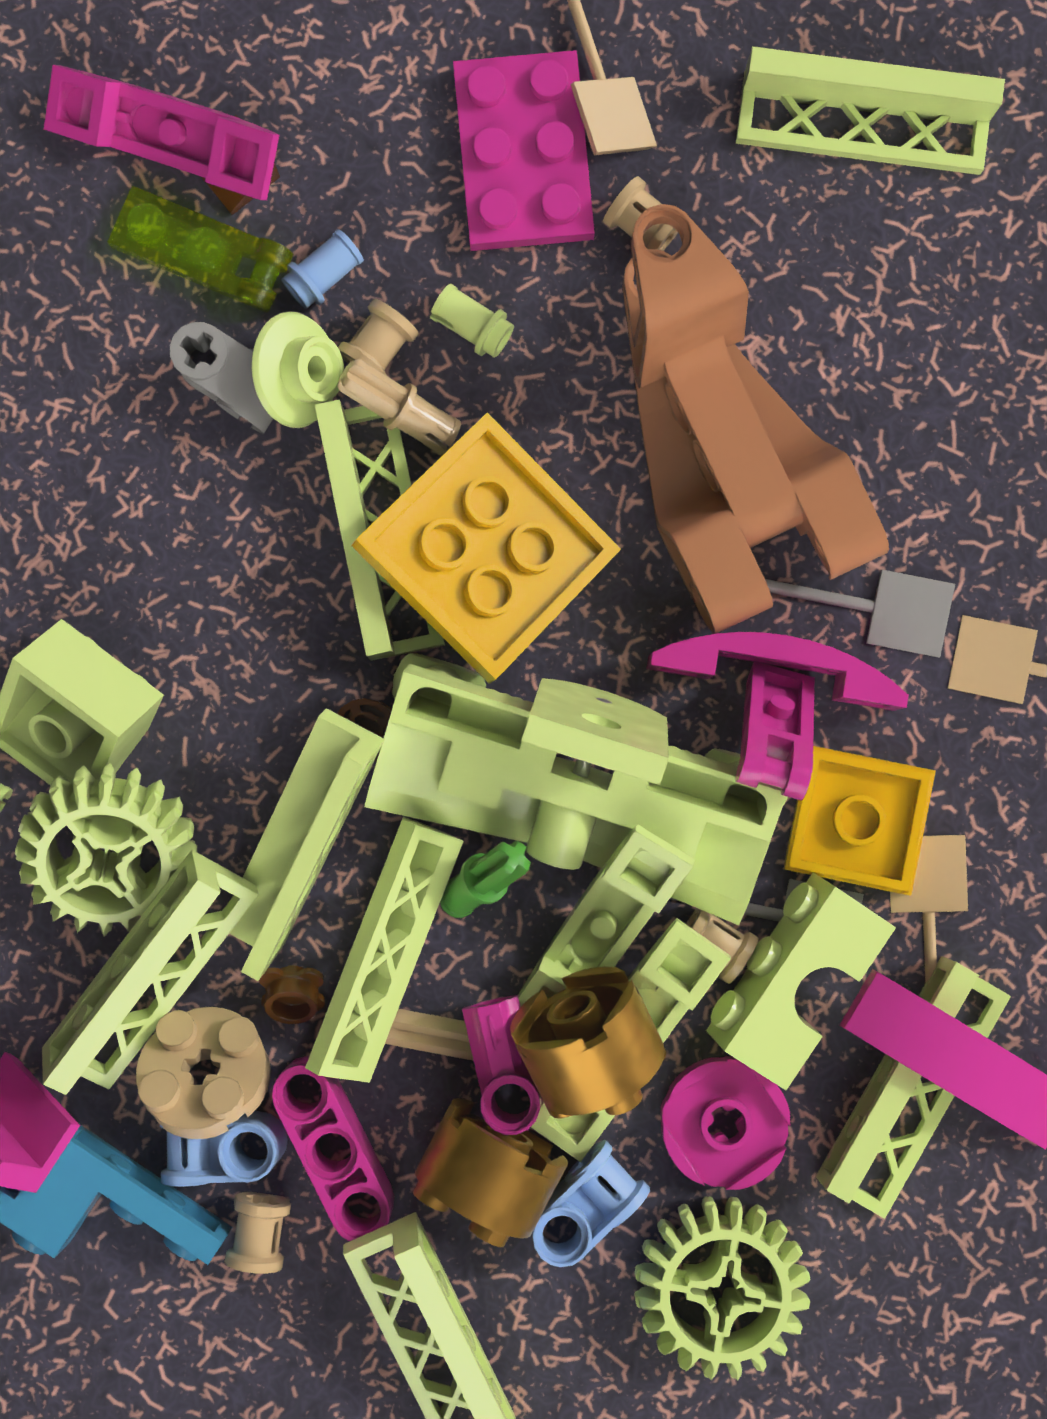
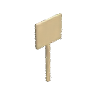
[567,0,657,155]
[948,615,1047,704]
[890,835,968,983]

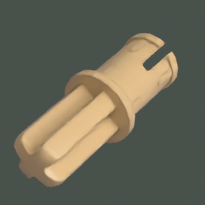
[338,359,461,456]

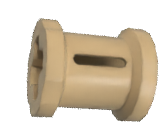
[603,176,678,251]
[338,299,419,376]
[686,908,759,984]
[225,1192,291,1274]

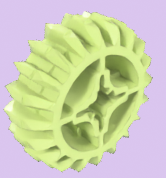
[15,762,197,937]
[634,1196,810,1380]

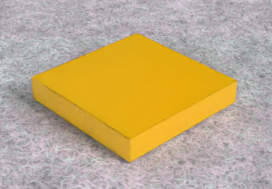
[783,746,936,896]

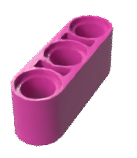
[272,1056,395,1241]

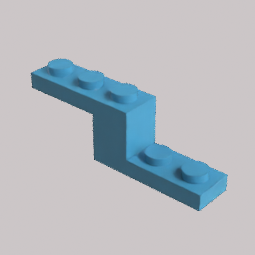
[0,1125,233,1265]

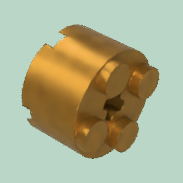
[510,966,667,1119]
[413,1098,568,1247]

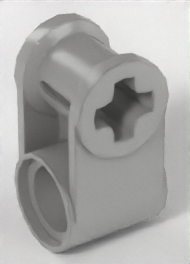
[170,322,273,434]

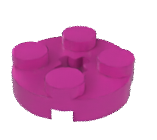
[660,1056,790,1190]

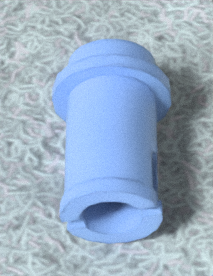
[282,229,364,309]

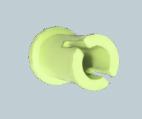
[430,284,514,358]

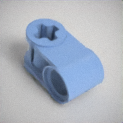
[160,1111,288,1187]
[532,1140,650,1267]

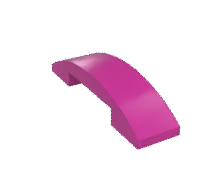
[44,65,279,200]
[646,632,909,711]
[840,969,1047,1150]

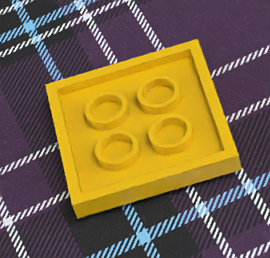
[351,412,621,684]

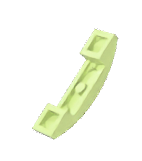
[518,824,695,1007]
[531,918,731,1162]

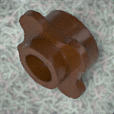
[259,965,325,1024]

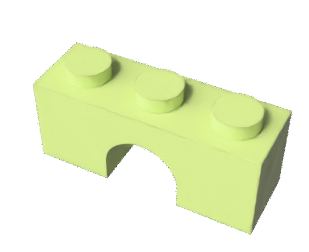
[706,872,896,1090]

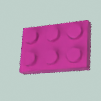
[453,50,595,251]

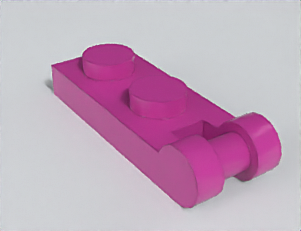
[735,661,815,800]

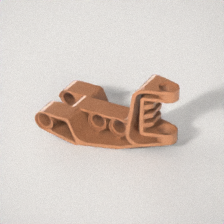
[622,204,889,634]

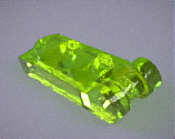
[107,185,294,313]

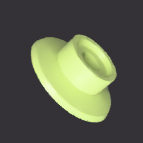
[252,312,344,428]

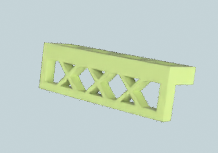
[736,46,1005,175]
[315,399,445,661]
[229,708,385,981]
[305,816,464,1083]
[42,850,259,1095]
[816,956,1011,1219]
[343,1212,516,1419]

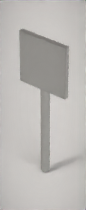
[765,570,955,658]

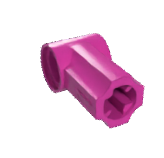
[462,995,542,1135]

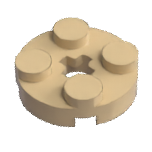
[136,1007,271,1139]

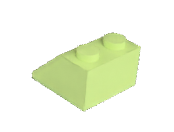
[0,619,164,786]

